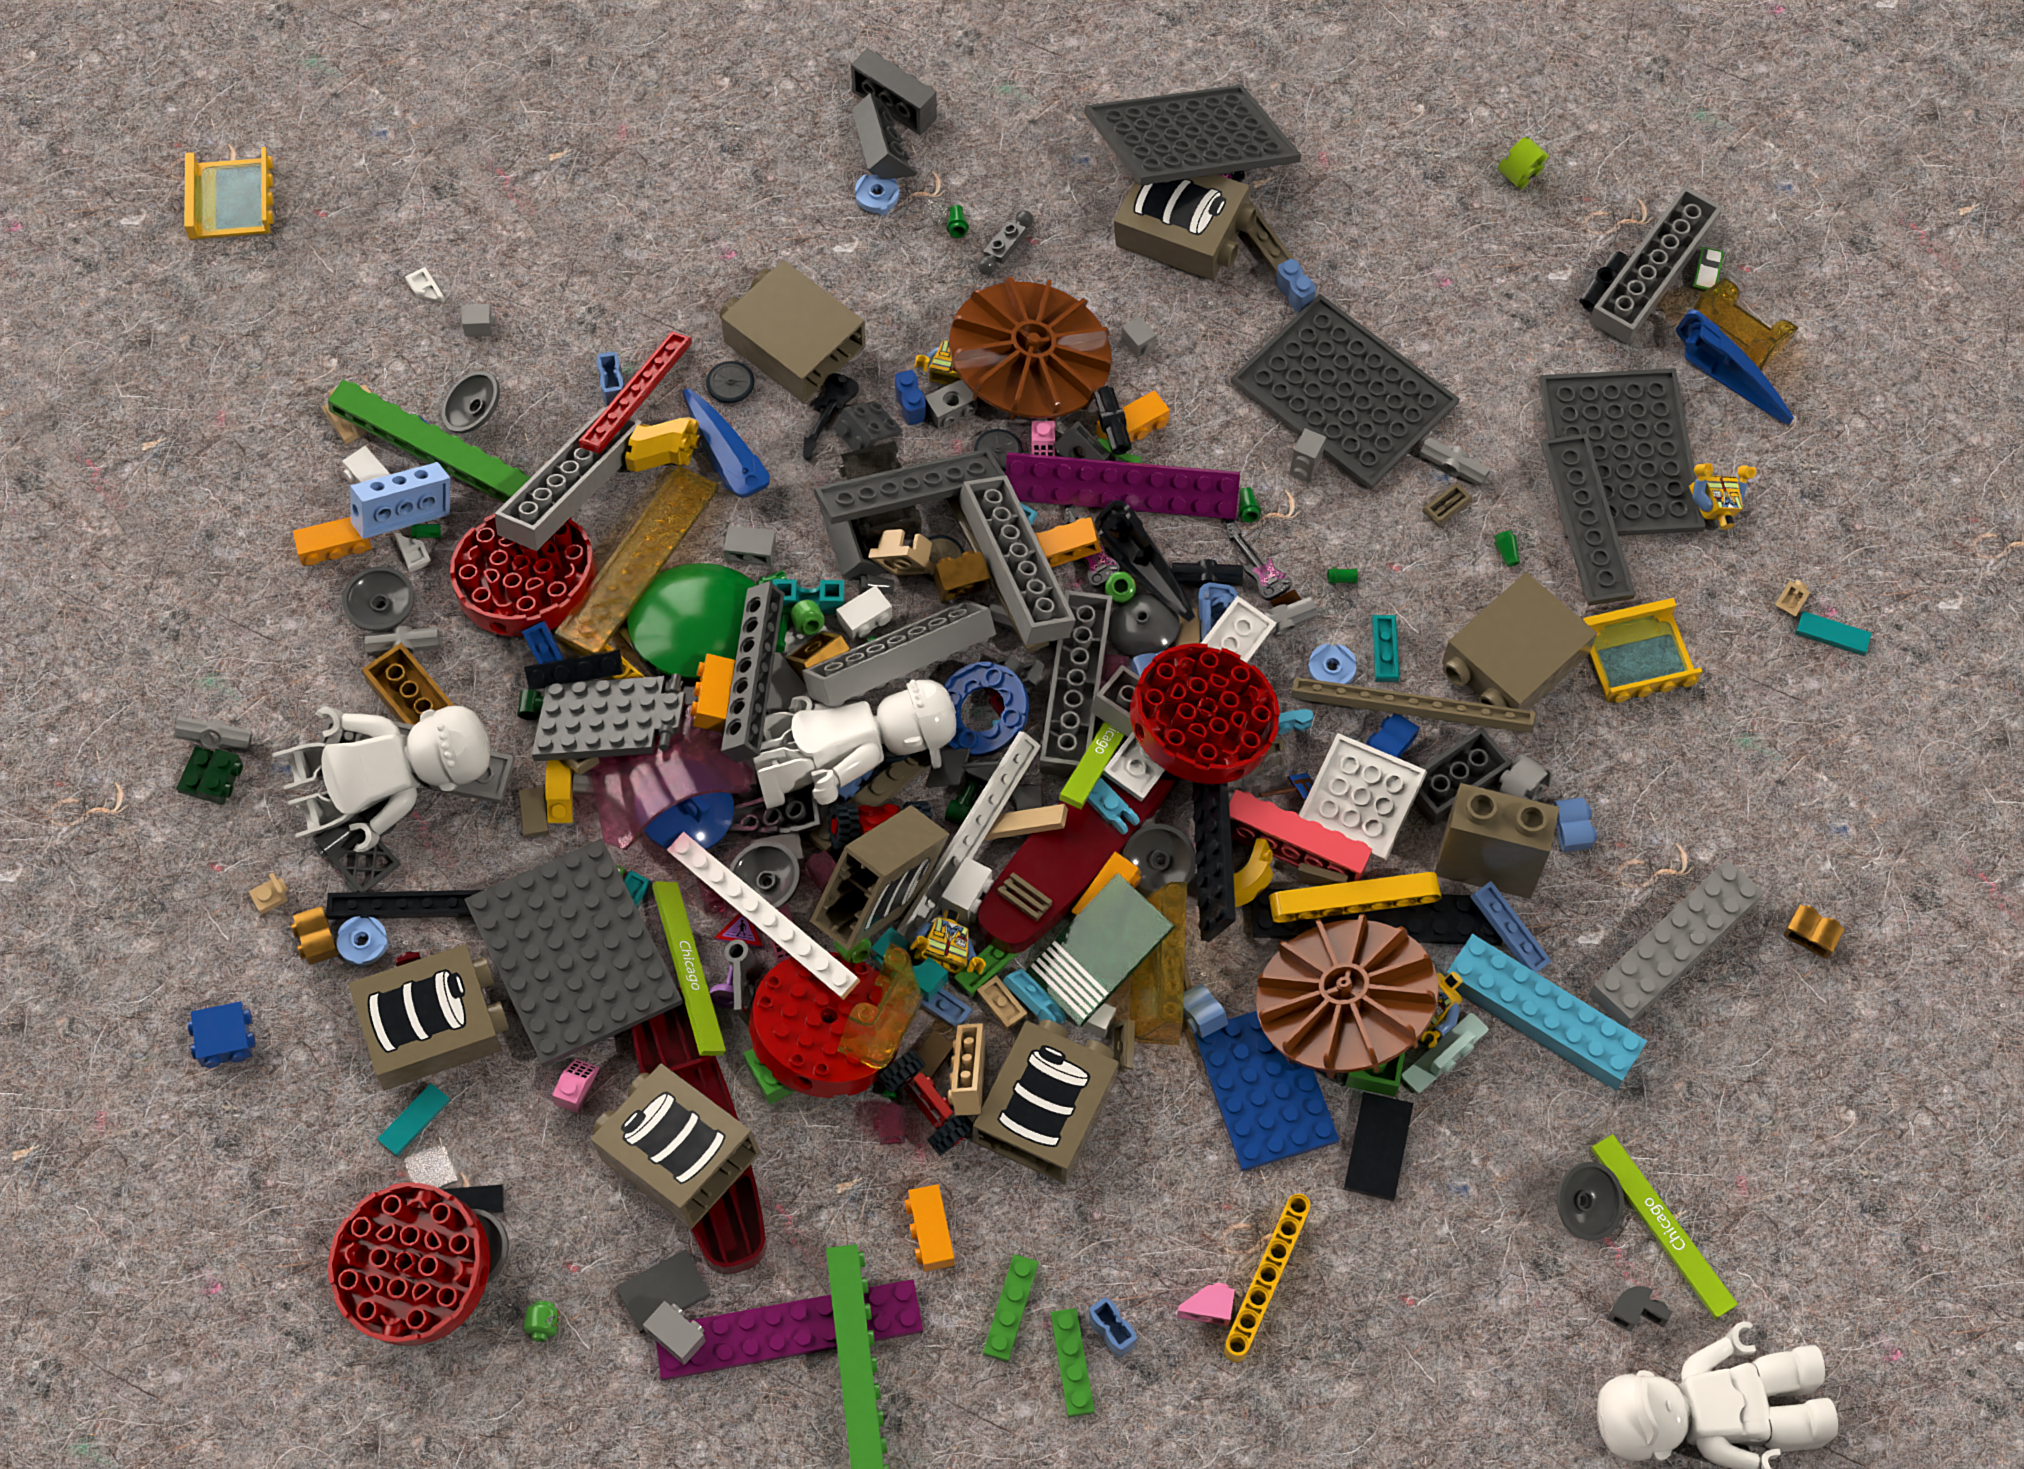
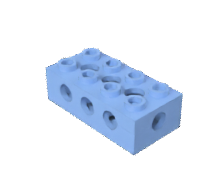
[350,462,450,539]

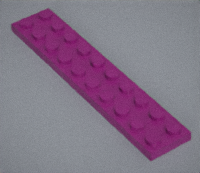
[1005,452,1240,519]
[656,1279,923,1381]

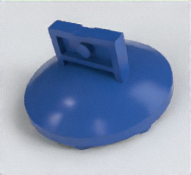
[635,760,734,851]

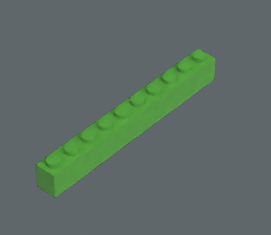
[328,379,531,503]
[826,1244,889,1469]

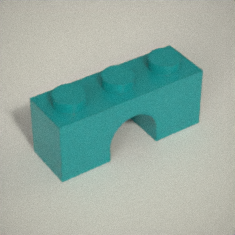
[773,579,845,614]
[871,927,948,1003]

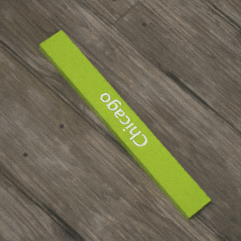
[1059,722,1125,809]
[652,881,726,1056]
[1591,1134,1738,1320]

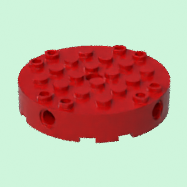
[450,513,597,637]
[1130,643,1280,784]
[748,952,905,1098]
[328,1182,490,1346]

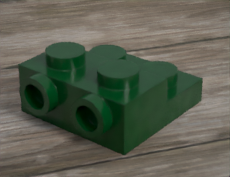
[176,746,243,805]

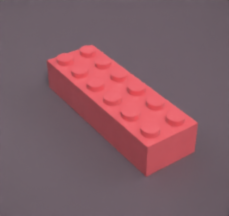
[1229,790,1372,882]

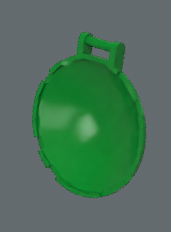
[628,563,792,680]

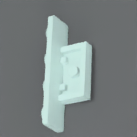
[1401,1013,1489,1094]

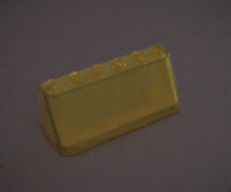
[1129,881,1187,1045]

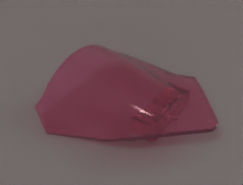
[590,703,753,850]

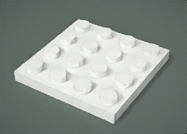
[1299,733,1427,860]

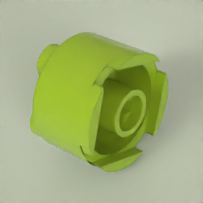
[1497,136,1550,190]

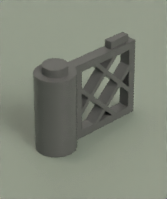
[314,813,401,892]
[724,939,763,1027]

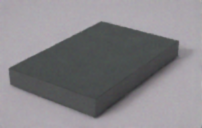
[616,1249,711,1334]

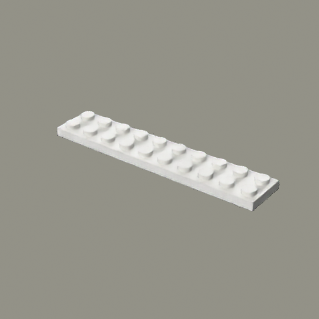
[1103,596,1276,802]

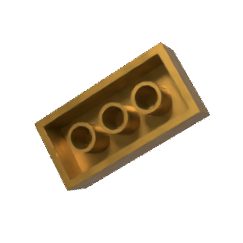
[361,642,455,725]

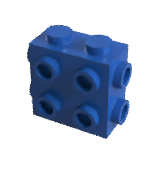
[188,1001,256,1068]

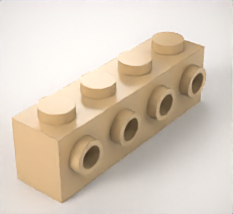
[948,1023,987,1116]

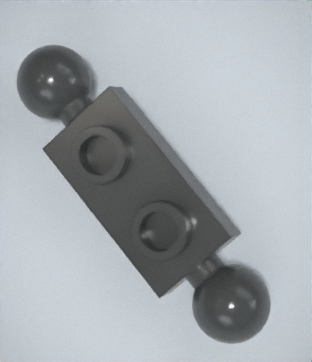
[978,210,1033,274]

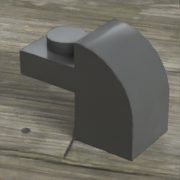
[996,655,1045,695]
[1607,1286,1673,1332]

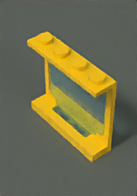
[184,147,274,240]
[1583,598,1703,703]

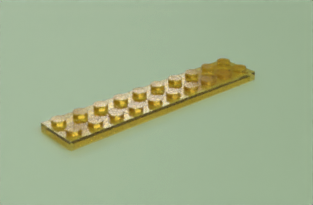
[555,465,719,655]

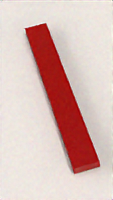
[578,331,692,454]

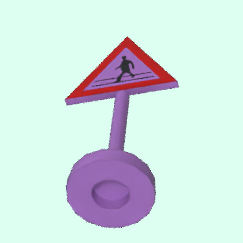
[709,913,763,1009]

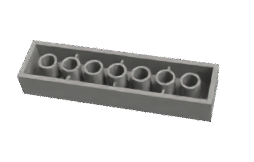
[1589,186,1723,344]
[495,407,643,551]
[958,475,1076,645]
[1039,590,1112,777]
[802,600,996,707]
[1588,859,1764,1028]

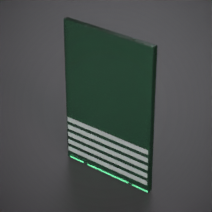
[1025,873,1175,1027]

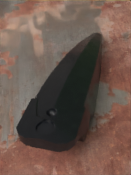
[1095,500,1195,622]

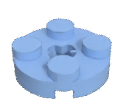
[855,174,900,215]
[1308,644,1356,685]
[336,916,389,968]

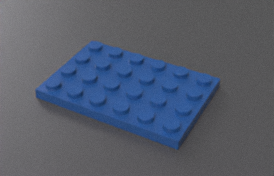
[1192,1011,1339,1172]

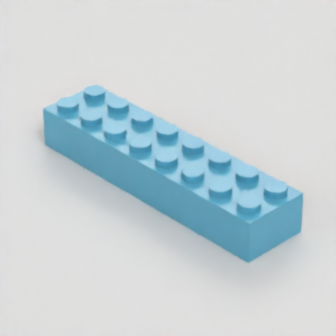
[1445,934,1647,1091]

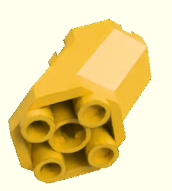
[625,417,701,472]

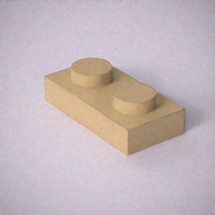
[977,976,1027,1031]

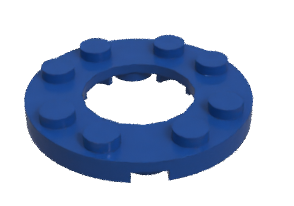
[943,662,1029,757]

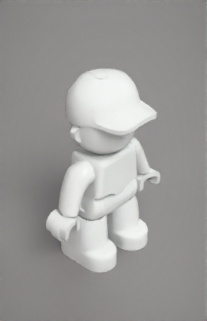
[753,680,957,809]
[272,706,490,852]
[1597,1321,1838,1469]

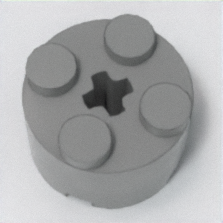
[1498,754,1553,802]

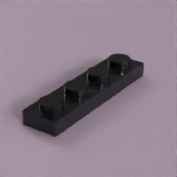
[524,649,624,690]

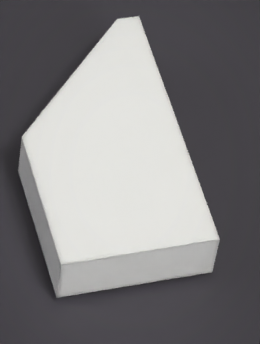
[405,267,445,303]
[394,533,432,572]

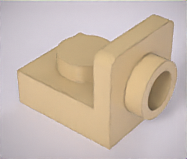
[1775,580,1811,617]
[248,873,289,915]

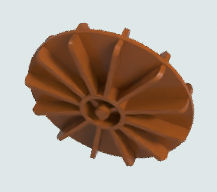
[949,276,1112,421]
[1256,914,1439,1078]

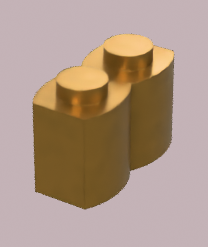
[1783,905,1845,959]
[291,906,338,965]

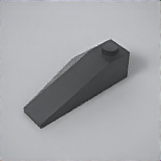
[728,782,828,833]

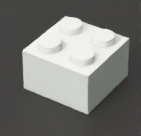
[941,857,994,929]

